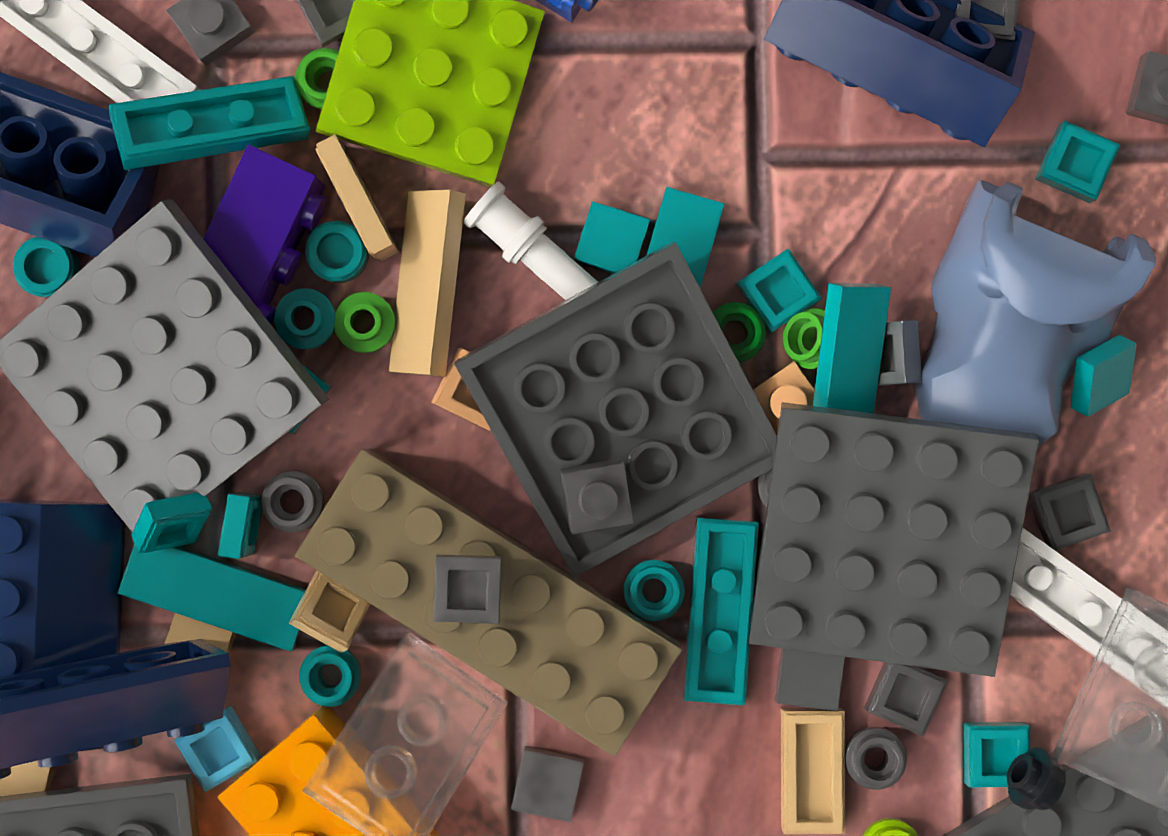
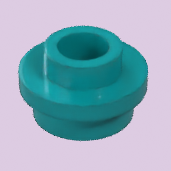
[274,288,336,350]
[624,559,685,621]
[299,645,361,707]

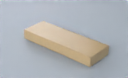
[389,190,466,377]

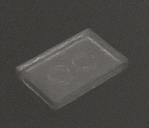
[1052,588,1168,812]
[302,632,508,836]

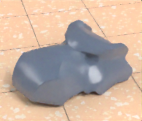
[915,179,1156,448]

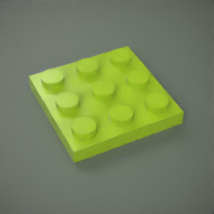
[316,0,545,188]

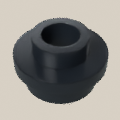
[1007,748,1066,810]

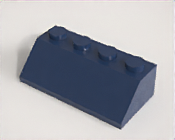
[763,0,1035,147]
[0,72,160,257]
[0,499,125,751]
[0,639,231,779]

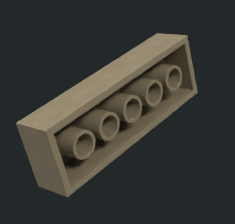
[295,449,682,757]

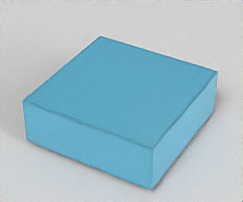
[174,705,262,792]

